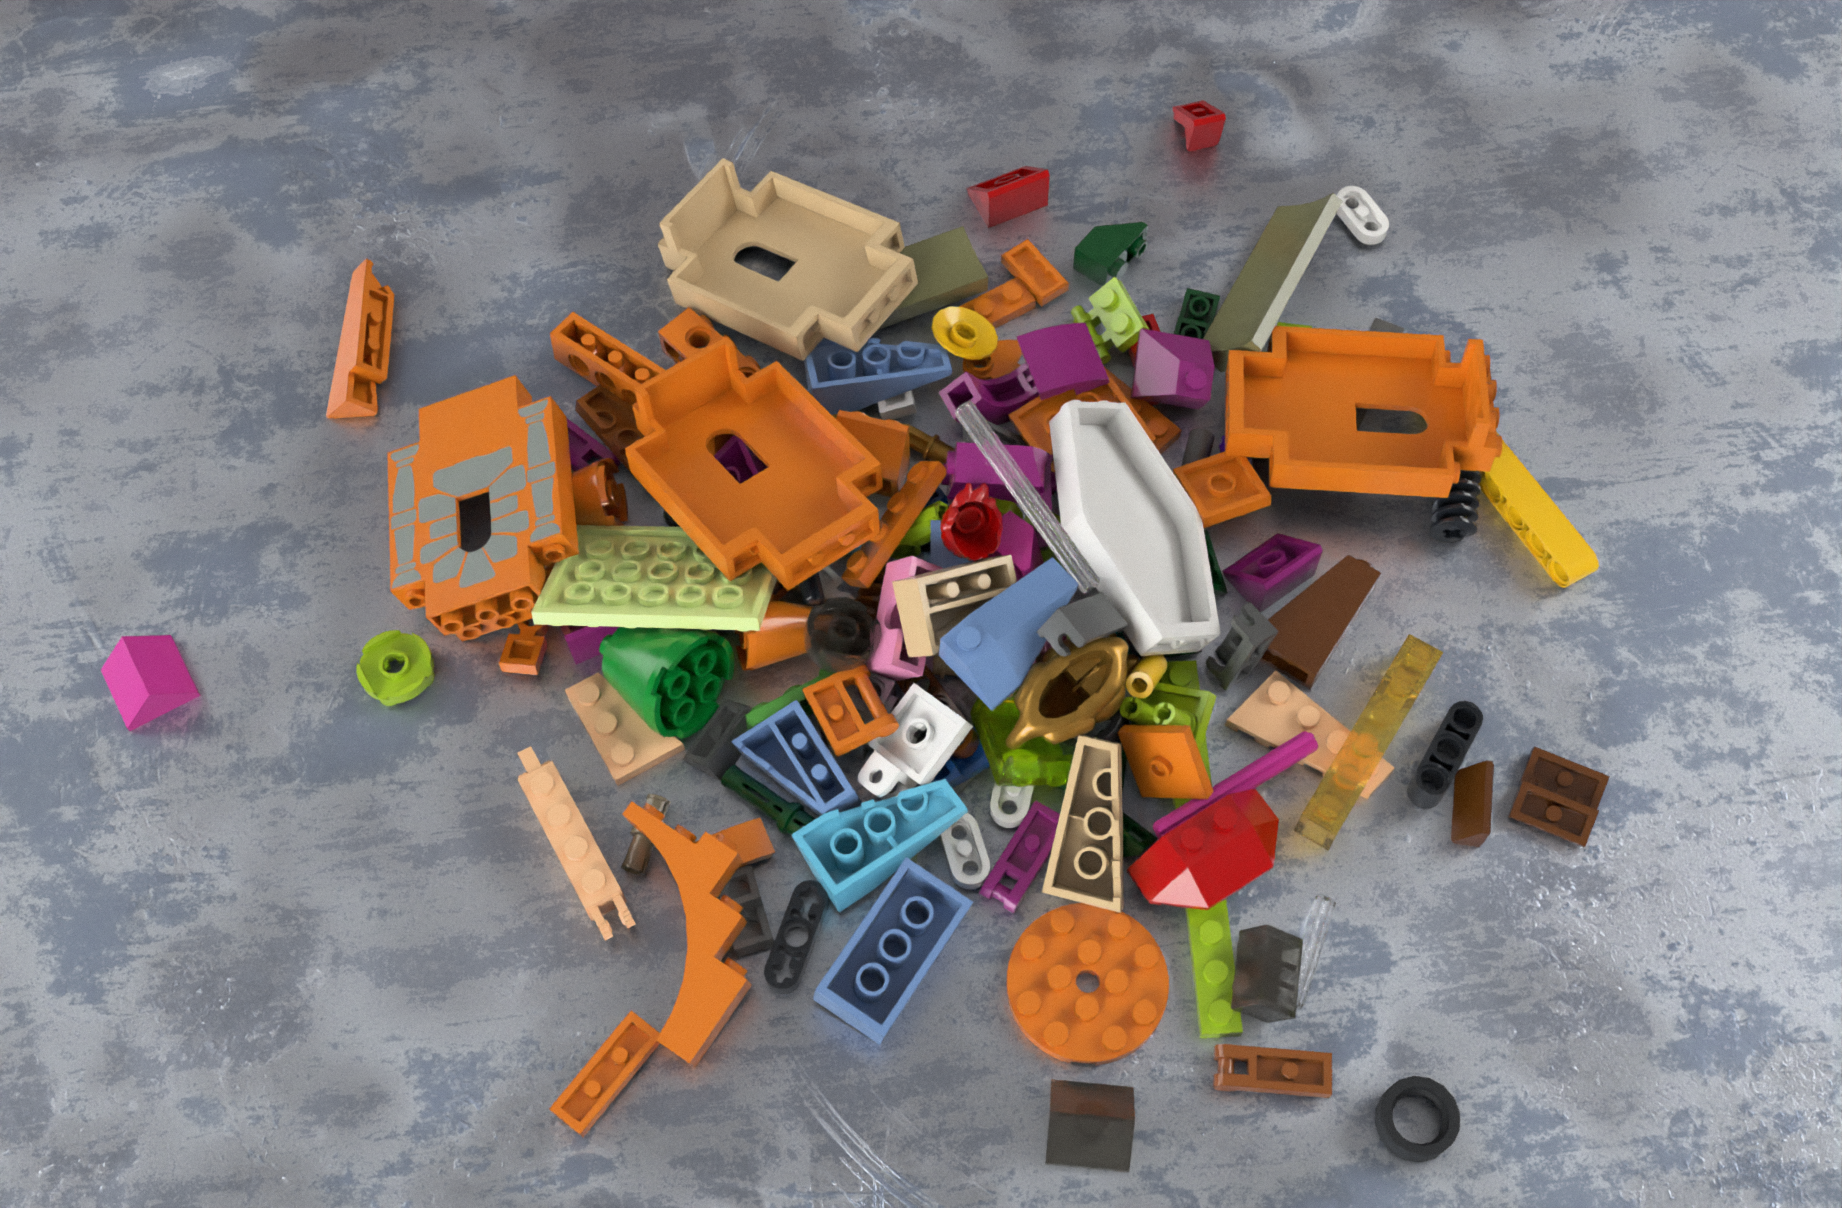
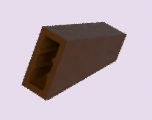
[1260,555,1381,690]

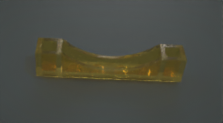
[1294,634,1443,851]

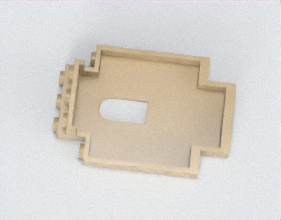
[657,158,918,361]

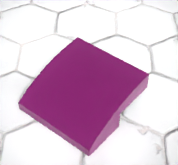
[1017,323,1110,401]

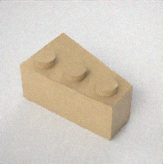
[892,555,1017,657]

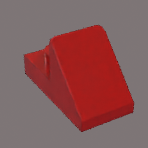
[1173,100,1226,152]

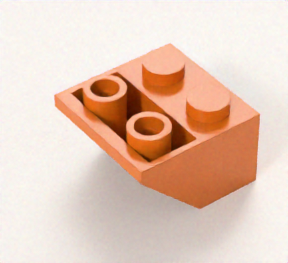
[836,410,910,497]

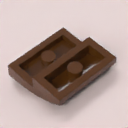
[1508,746,1610,847]

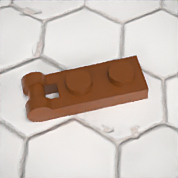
[1213,1044,1332,1098]

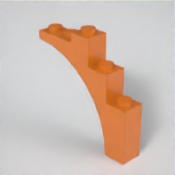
[622,801,752,1068]

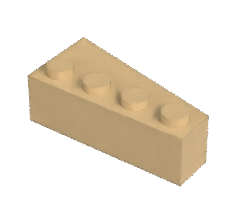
[1042,735,1124,913]

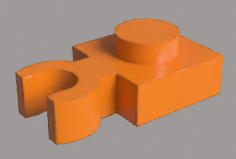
[499,620,548,675]

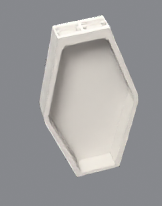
[1049,400,1221,656]

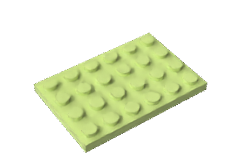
[531,525,777,631]

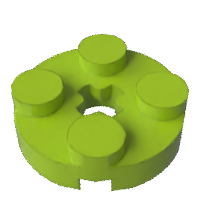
[356,630,435,706]

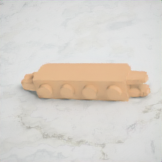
[517,746,636,941]

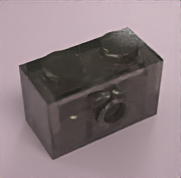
[1231,924,1303,1023]

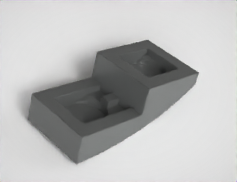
[719,865,774,958]

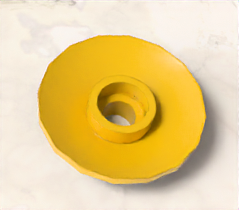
[931,306,998,360]

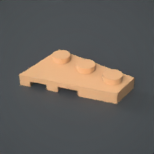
[565,673,685,786]

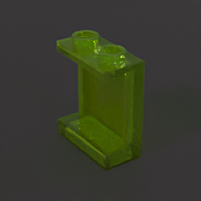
[970,688,1074,787]

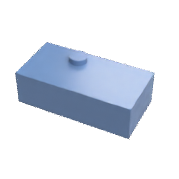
[813,857,973,1045]

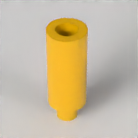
[1126,655,1167,698]

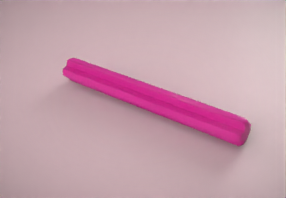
[1152,731,1318,839]

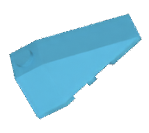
[791,779,968,913]

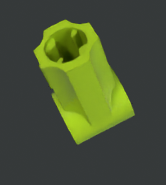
[890,500,948,560]

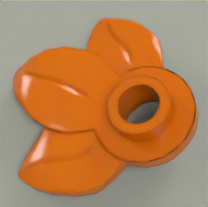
[963,340,1022,380]

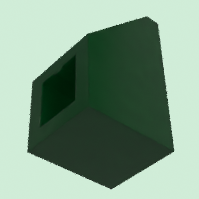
[1073,222,1148,286]

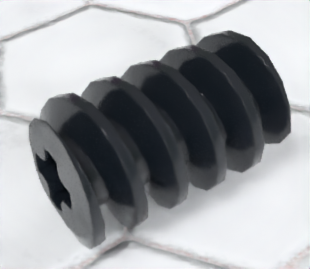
[1429,470,1482,543]

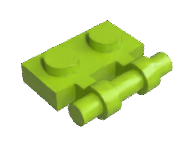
[1071,277,1149,364]

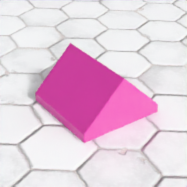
[101,635,201,731]

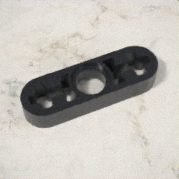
[764,880,829,994]

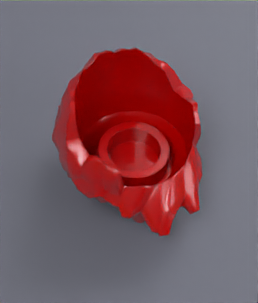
[940,483,1003,562]

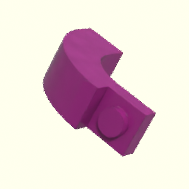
[939,362,1039,425]

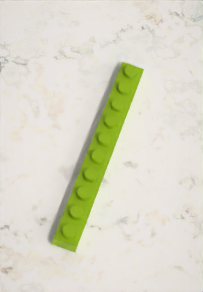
[1159,660,1243,1039]

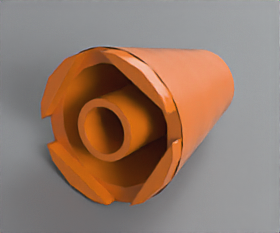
[572,458,628,526]
[735,599,839,671]

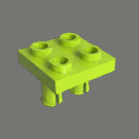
[1120,683,1217,752]

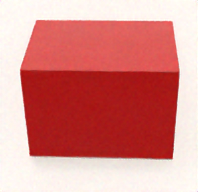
[966,166,1050,228]

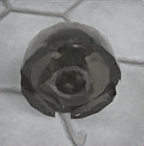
[803,597,882,674]

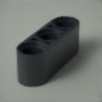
[1407,701,1483,809]

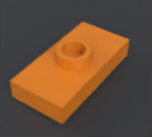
[1001,239,1069,307]

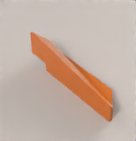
[326,258,395,418]

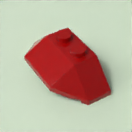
[1127,788,1279,910]

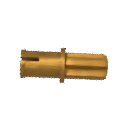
[903,424,954,464]

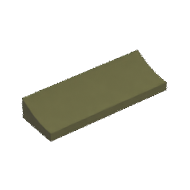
[1203,193,1343,373]
[795,226,988,359]

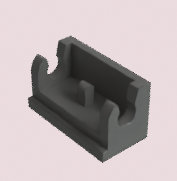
[1037,592,1128,657]
[1206,602,1279,691]

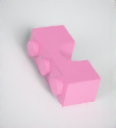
[867,556,943,681]

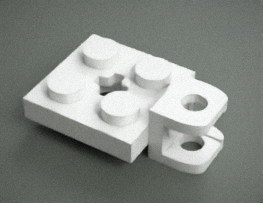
[858,683,973,800]

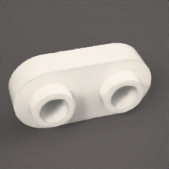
[1337,186,1389,245]
[990,751,1037,828]
[940,813,990,889]

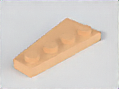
[1225,670,1395,799]

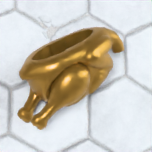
[1006,633,1139,750]

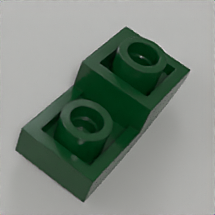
[1174,288,1220,339]

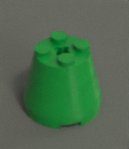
[599,627,735,739]

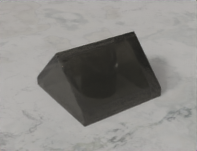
[1045,1079,1135,1173]

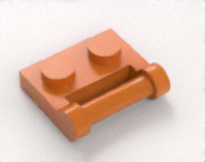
[802,662,899,757]

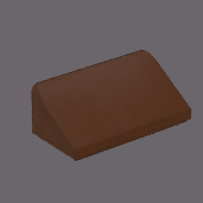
[1451,760,1494,847]

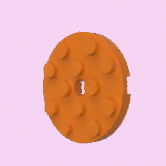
[1007,903,1169,1065]

